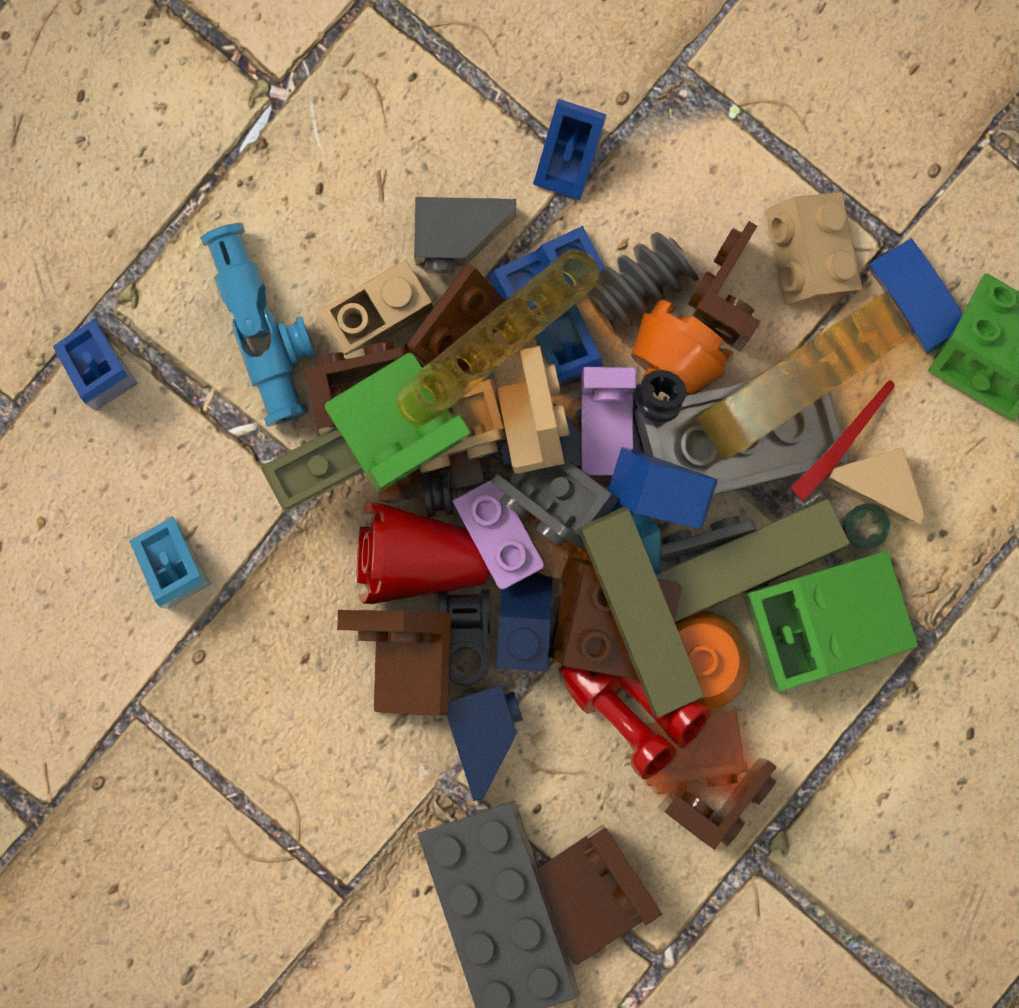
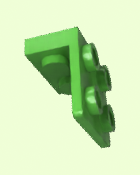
[927,274,1019,422]
[325,353,471,494]

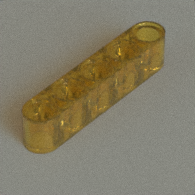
[397,250,600,425]
[696,291,914,460]

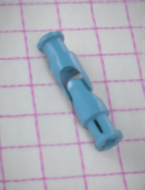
[200,223,309,427]

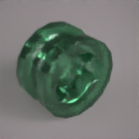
[842,503,890,550]

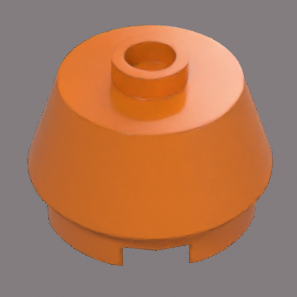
[631,300,734,396]
[675,611,750,710]

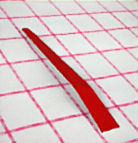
[790,380,894,502]

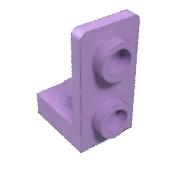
[581,367,636,476]
[452,479,544,590]

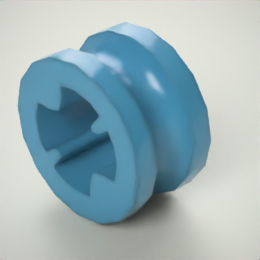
[278,316,316,366]

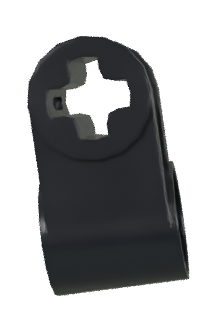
[439,589,491,687]

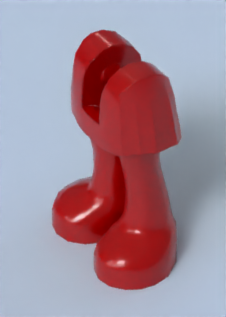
[558,666,711,780]

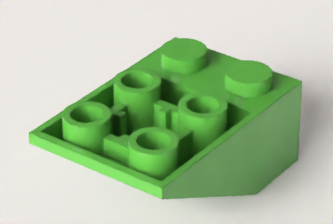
[743,550,918,692]

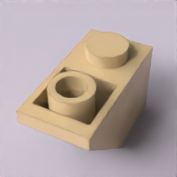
[319,259,433,355]

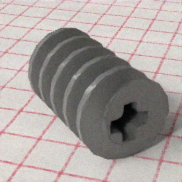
[584,232,699,335]

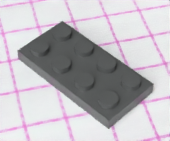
[633,364,849,496]
[417,801,581,1008]

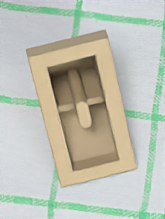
[824,447,925,527]

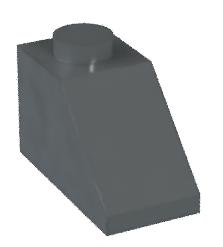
[414,197,517,274]

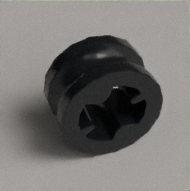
[636,370,686,423]
[422,470,454,518]

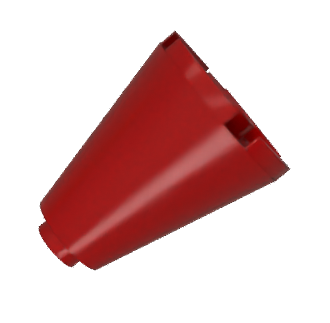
[357,502,491,604]

